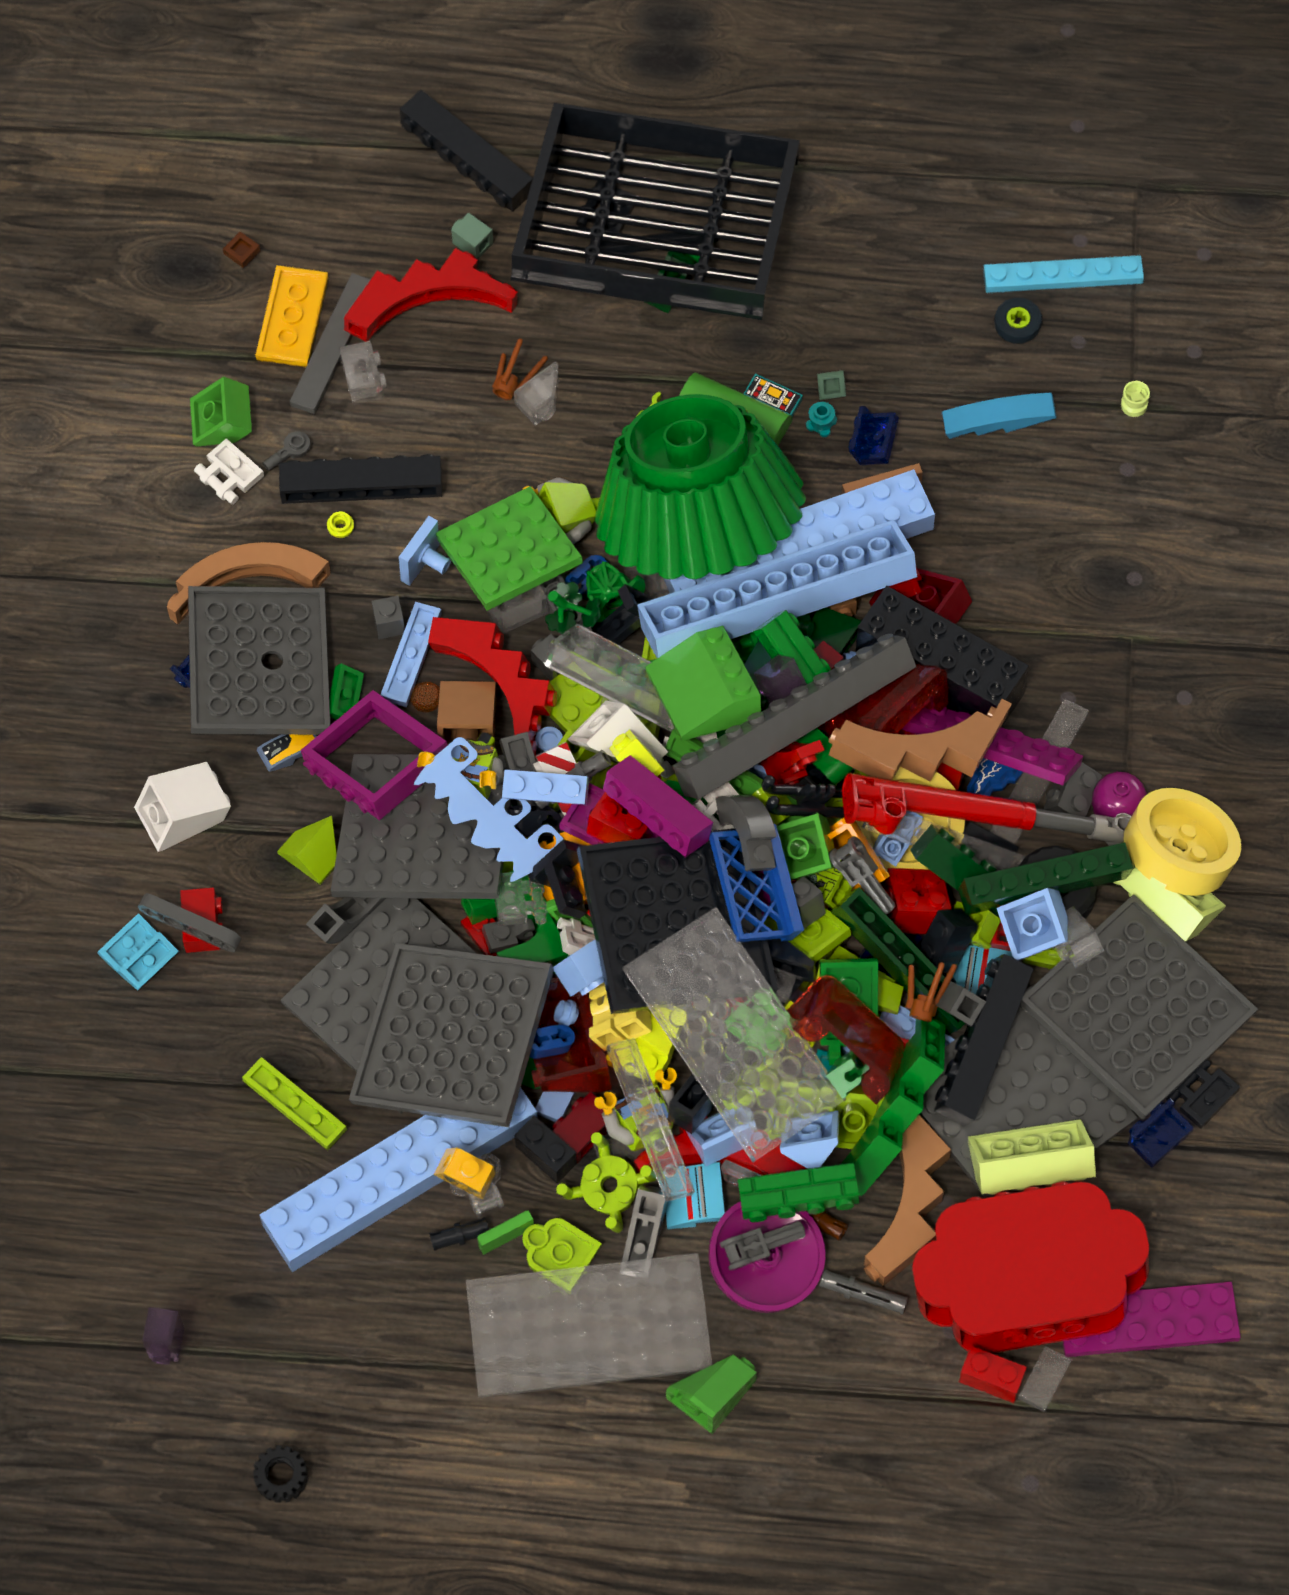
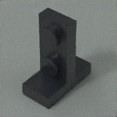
[592,584,654,654]
[528,839,587,919]

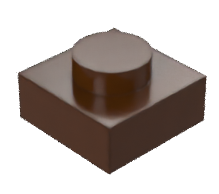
[223,232,261,268]

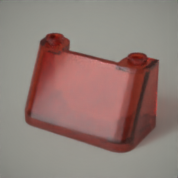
[826,664,948,739]
[787,975,904,1105]
[531,977,612,1093]

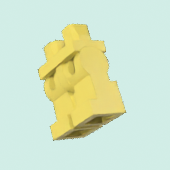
[589,982,652,1051]

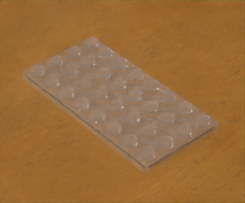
[622,907,846,1162]
[466,1253,712,1398]

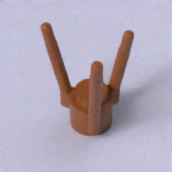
[492,338,548,400]
[905,962,957,1022]

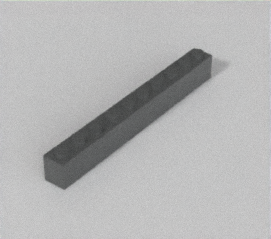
[672,634,916,799]

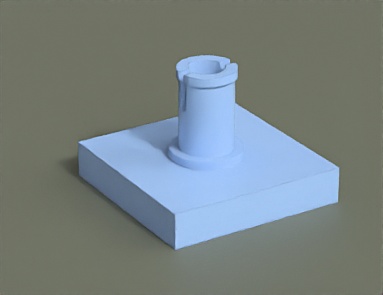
[399,516,451,586]

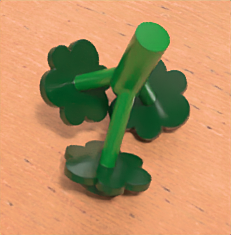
[545,582,601,634]

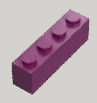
[603,755,713,857]

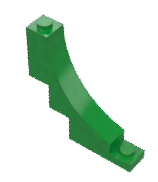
[841,1017,946,1196]

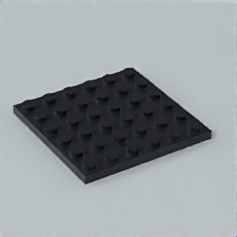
[577,828,778,1014]

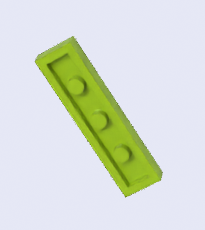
[242,1057,347,1150]

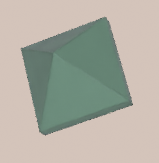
[817,370,846,400]

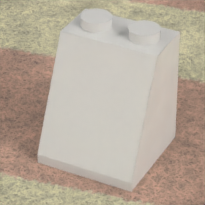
[568,701,668,765]
[134,762,231,852]

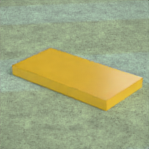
[255,265,329,367]

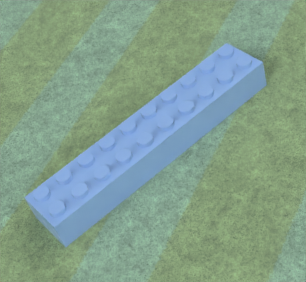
[663,470,935,594]
[637,520,917,658]
[260,1087,538,1272]

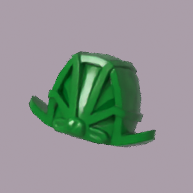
[586,561,645,622]

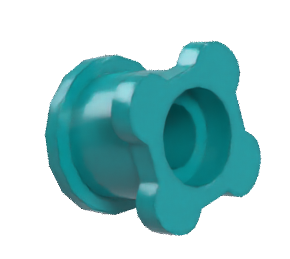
[806,402,837,437]

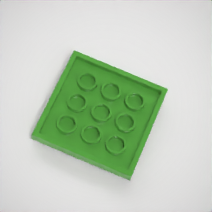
[436,486,583,611]

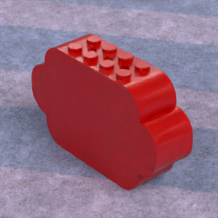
[913,1182,1149,1353]

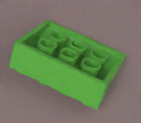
[645,626,761,741]

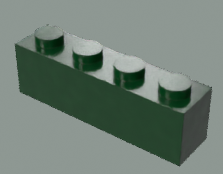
[910,824,1000,918]

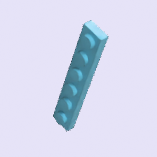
[983,255,1144,293]

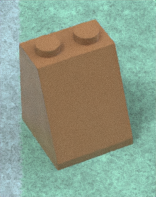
[437,681,496,748]

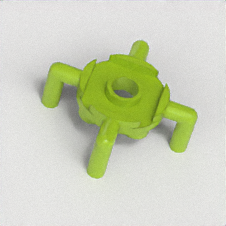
[556,1132,658,1233]

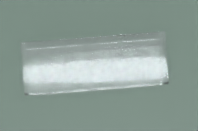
[544,624,675,732]

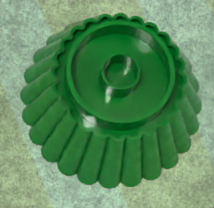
[594,394,806,579]

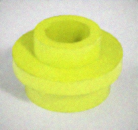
[327,511,354,538]

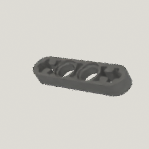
[138,893,242,952]

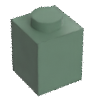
[451,213,493,260]

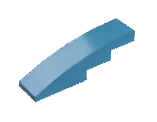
[942,393,1057,439]

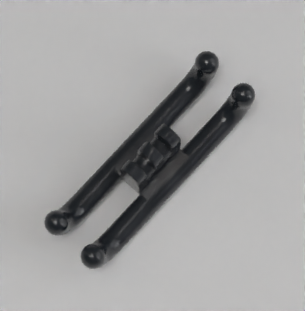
[761,775,844,818]

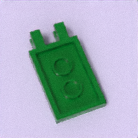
[819,958,878,1066]

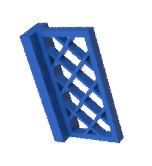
[709,824,804,942]

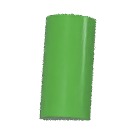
[679,372,792,445]

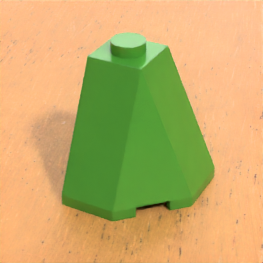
[666,1355,757,1434]

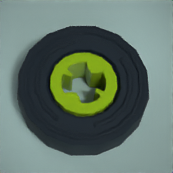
[994,298,1042,344]

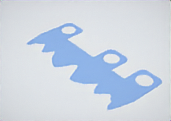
[414,737,564,882]

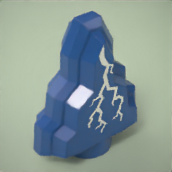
[967,758,1024,796]

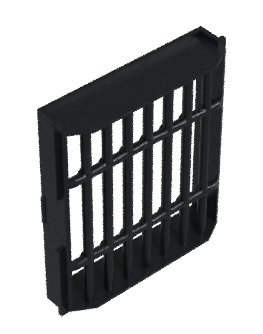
[511,102,800,320]

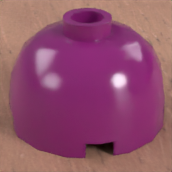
[1092,771,1147,817]

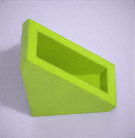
[277,816,337,885]

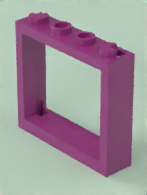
[300,690,448,820]

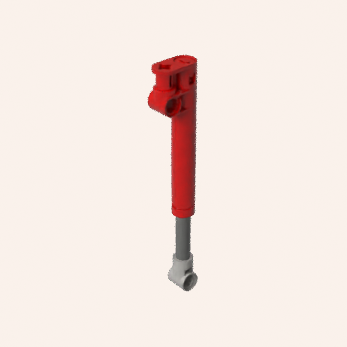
[842,773,1131,846]

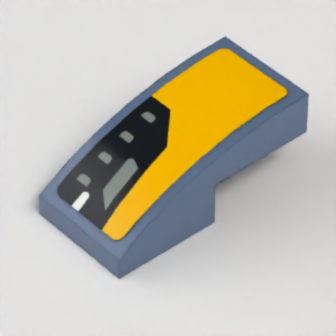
[257,734,317,772]

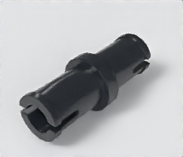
[429,1217,489,1251]

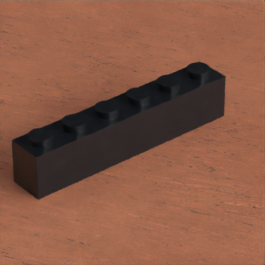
[399,90,533,212]
[279,454,443,504]
[934,954,1033,1126]

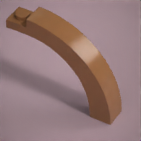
[167,542,331,624]

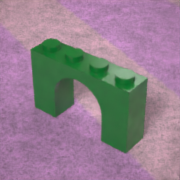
[461,870,570,974]

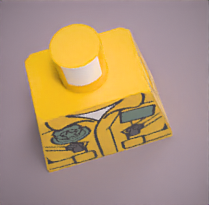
[433,1147,496,1200]

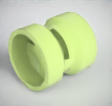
[1121,381,1150,417]

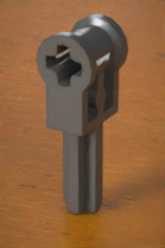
[829,836,895,914]
[719,1221,805,1271]

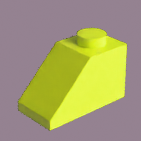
[609,729,664,776]

